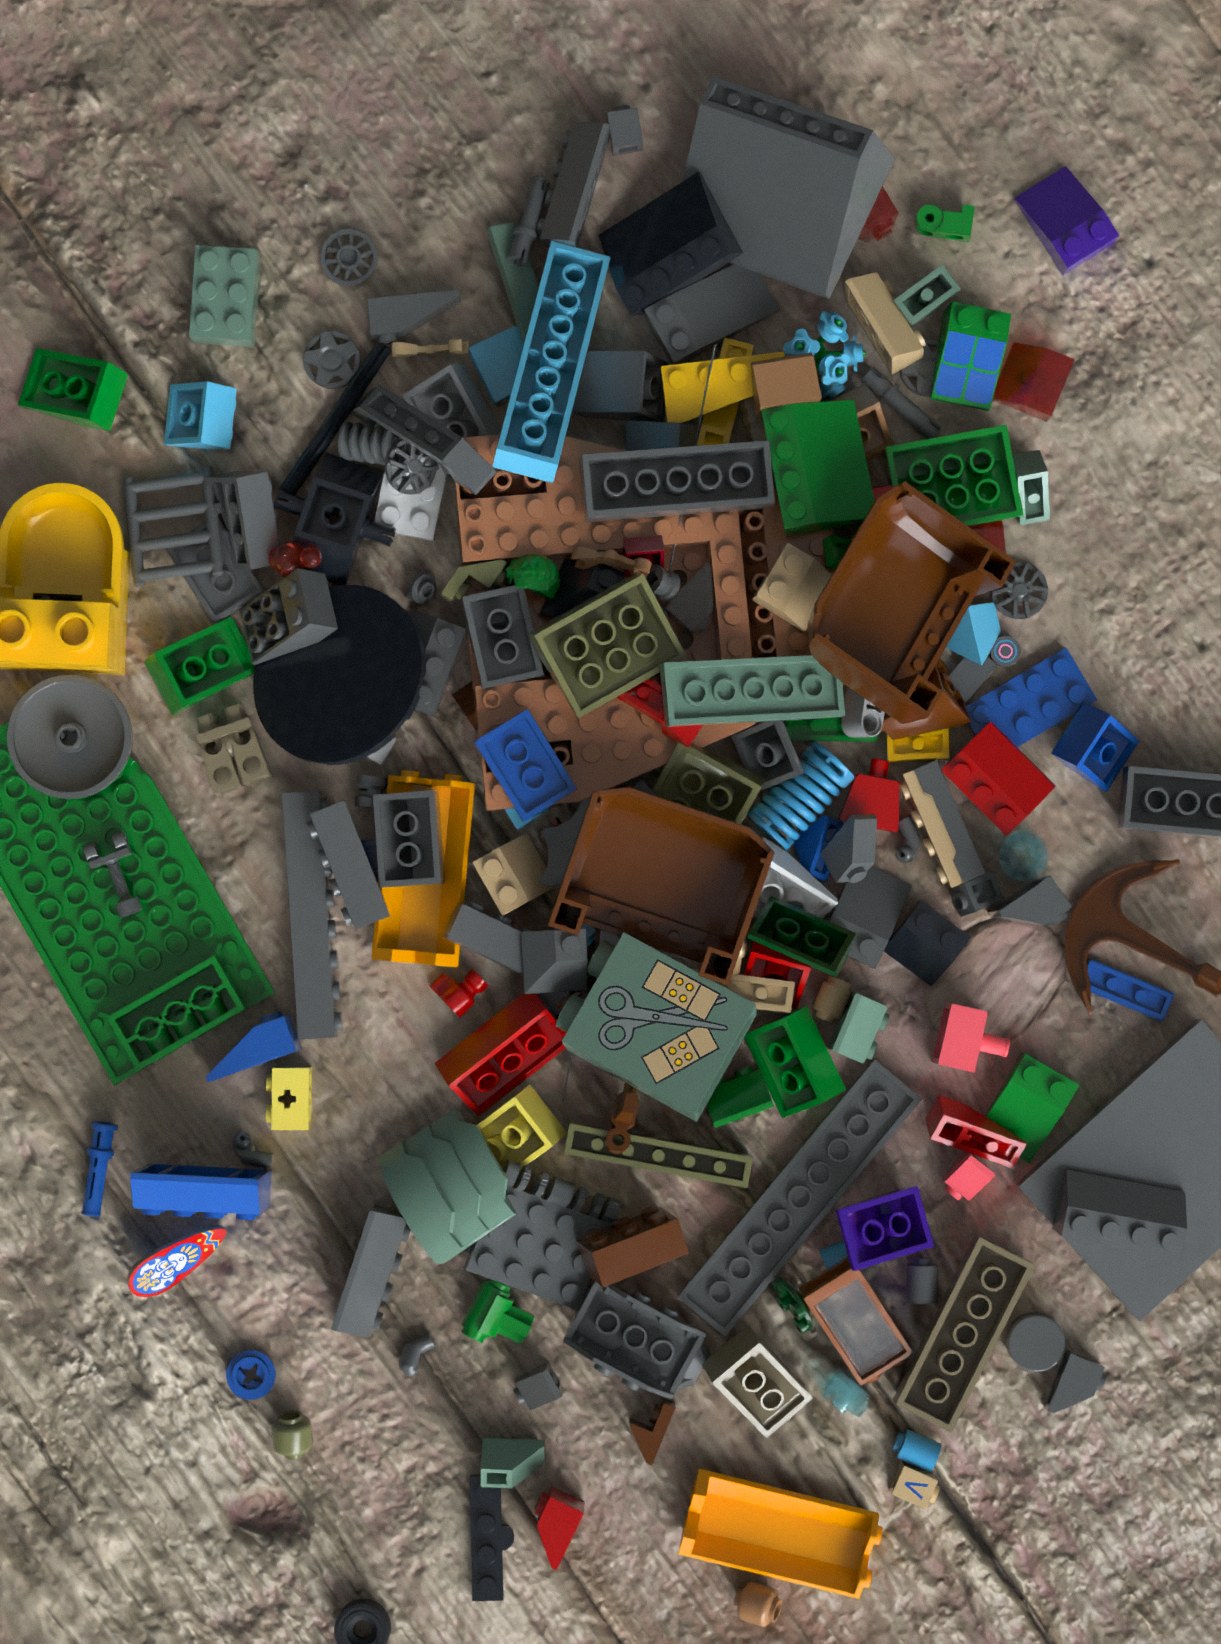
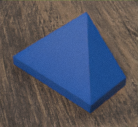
[794,815,844,882]

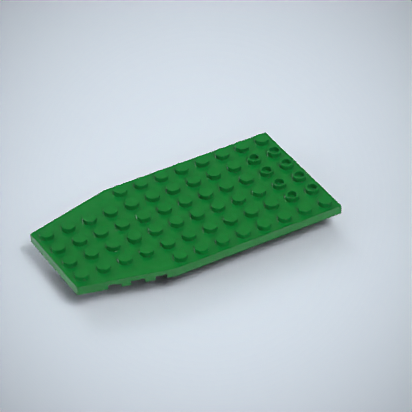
[0,721,276,1086]

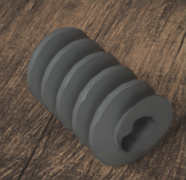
[337,421,406,466]

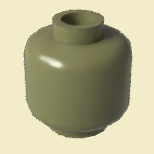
[271,1411,313,1460]

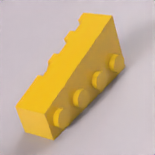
[661,351,785,423]

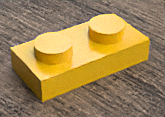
[887,728,950,762]

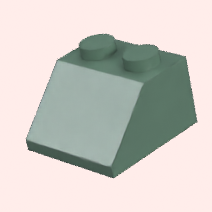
[828,992,890,1064]

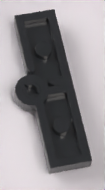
[470,1474,515,1601]

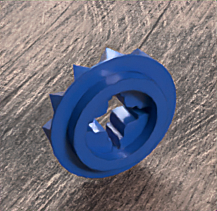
[226,1349,276,1400]

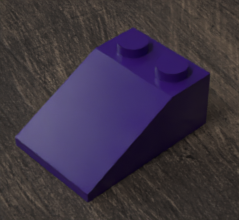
[1014,166,1120,276]
[835,1186,934,1271]

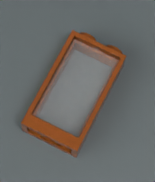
[799,1257,913,1386]

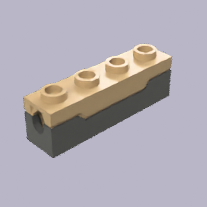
[899,760,986,888]

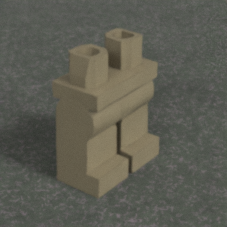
[196,704,273,796]

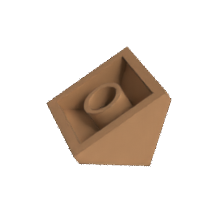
[751,353,822,419]

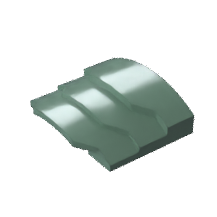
[378,1108,517,1264]

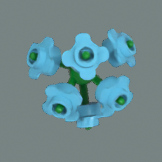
[783,310,866,399]

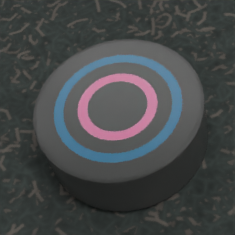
[989,636,1021,667]

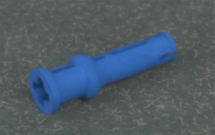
[81,1121,118,1217]

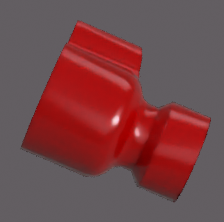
[429,969,489,1018]

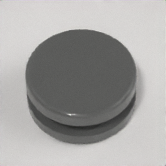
[1005,1312,1065,1372]

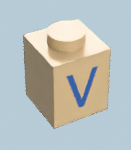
[889,1461,940,1509]

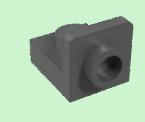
[950,872,1005,917]

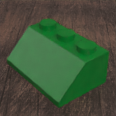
[744,1006,846,1118]

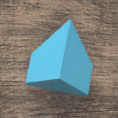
[946,602,1001,666]

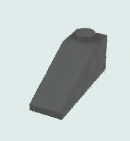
[367,290,461,344]

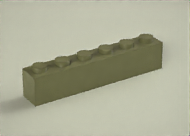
[564,1121,753,1188]

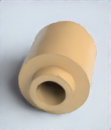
[812,975,852,1023]

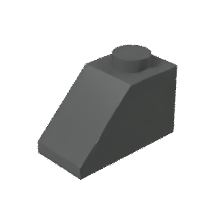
[820,814,877,883]
[1043,1349,1107,1414]
[513,1361,563,1410]

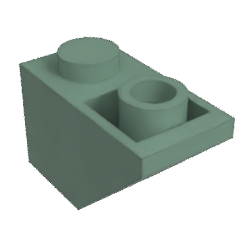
[481,1437,545,1488]

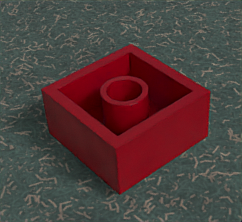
[623,535,665,578]

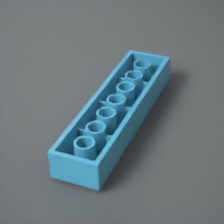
[492,241,610,483]

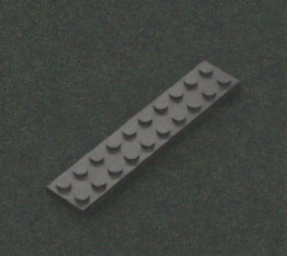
[677,1059,922,1336]

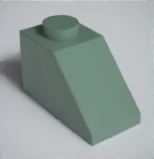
[893,264,961,326]
[1012,450,1050,525]

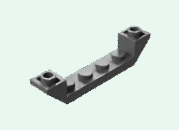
[351,385,497,495]

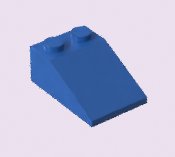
[206,1011,302,1082]

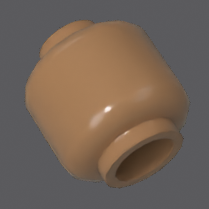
[734,1581,782,1627]

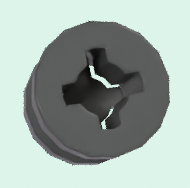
[646,564,680,602]

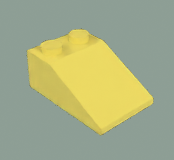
[477,1084,567,1170]

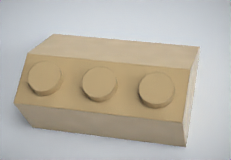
[845,272,926,376]

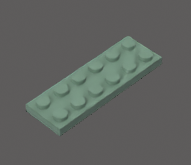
[660,655,845,727]

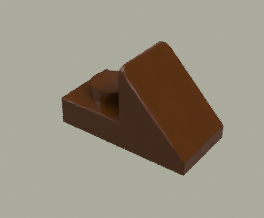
[629,1399,676,1465]

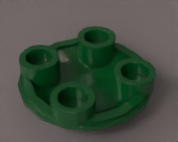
[772,1277,813,1334]

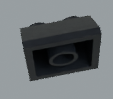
[884,900,971,987]

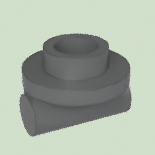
[404,569,436,604]

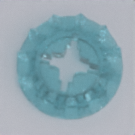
[999,832,1049,881]

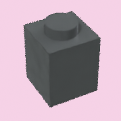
[607,105,643,156]

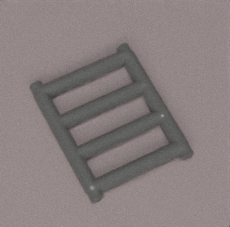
[123,466,223,587]

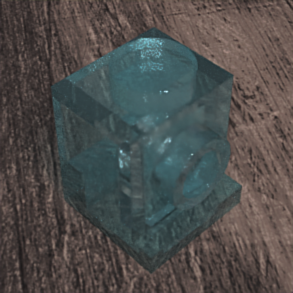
[820,1368,870,1417]

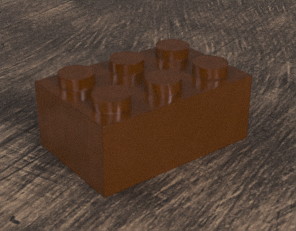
[576,1206,689,1287]

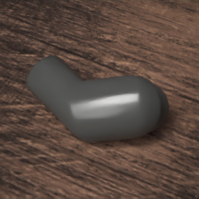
[895,816,922,862]
[233,1132,273,1168]
[399,1333,436,1376]

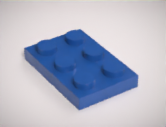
[474,709,577,822]

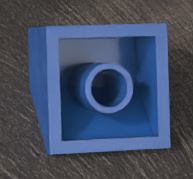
[1051,702,1140,792]

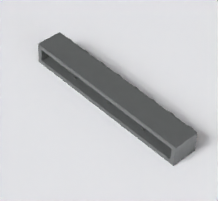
[282,791,343,1040]

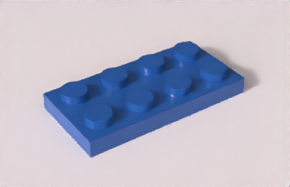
[966,648,1097,747]

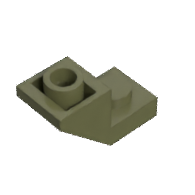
[441,559,507,603]

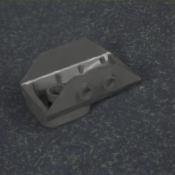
[563,1280,709,1399]

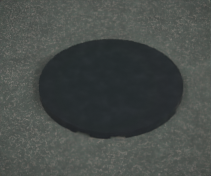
[253,585,426,765]

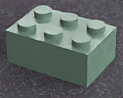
[189,245,261,347]

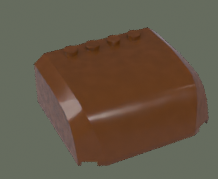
[808,481,1016,724]
[548,786,775,985]

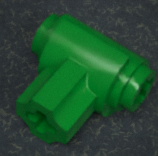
[461,1278,535,1344]

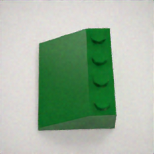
[761,400,874,538]
[882,425,1024,526]

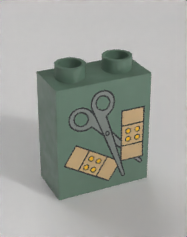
[556,932,757,1122]

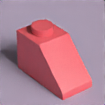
[942,1151,996,1201]

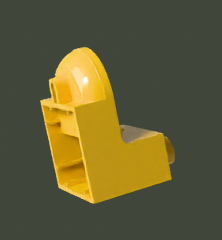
[0,483,130,675]

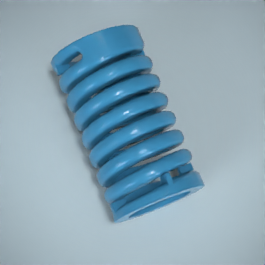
[747,740,855,851]

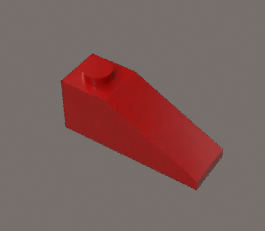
[925,1095,1027,1169]

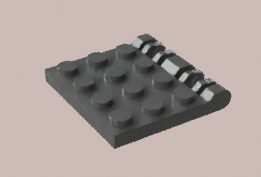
[463,1159,621,1310]

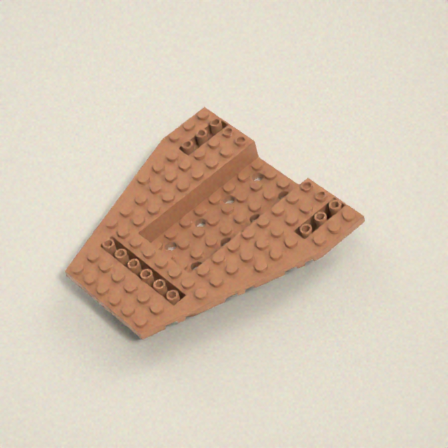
[454,434,845,811]

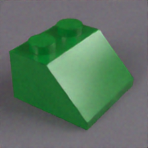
[707,1066,774,1128]

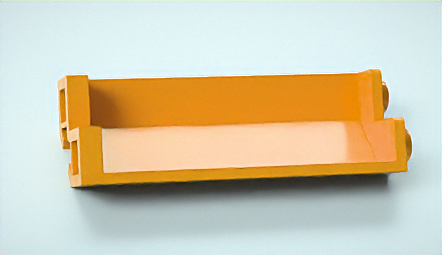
[371,770,475,967]
[678,1469,883,1599]

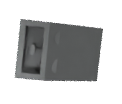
[240,568,338,665]

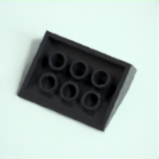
[599,172,743,316]

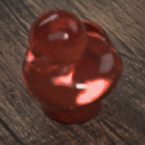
[269,541,322,578]

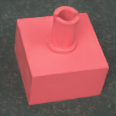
[932,1002,1010,1073]

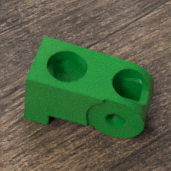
[915,204,975,242]

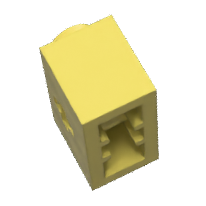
[266,1067,312,1130]

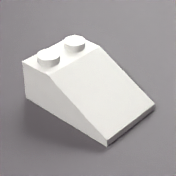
[753,837,838,918]

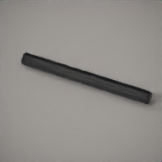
[279,342,390,495]

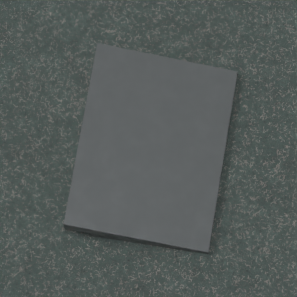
[1016,1019,1221,1322]

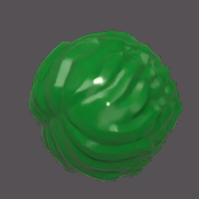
[506,554,560,600]

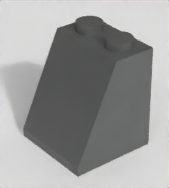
[572,351,669,422]

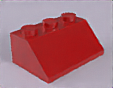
[941,721,1056,836]

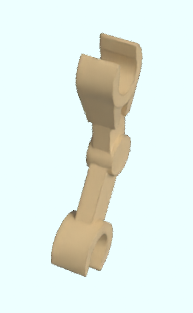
[392,339,469,358]

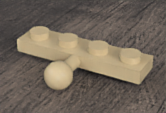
[691,938,795,1014]

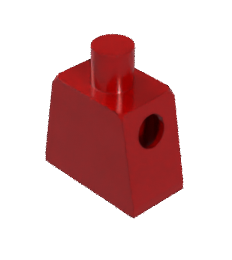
[838,758,899,833]

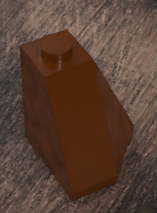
[880,659,971,740]

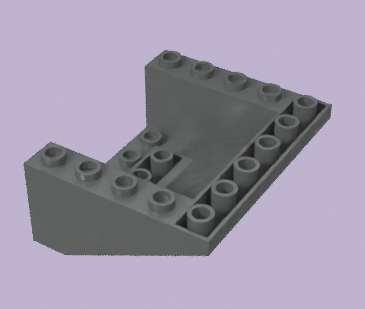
[682,76,895,299]

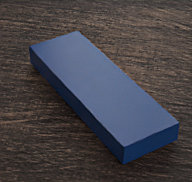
[1087,958,1175,1022]

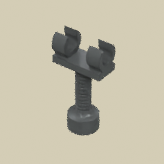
[83,831,143,918]

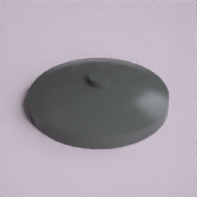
[7,675,133,799]

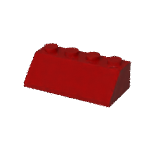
[434,993,566,1117]

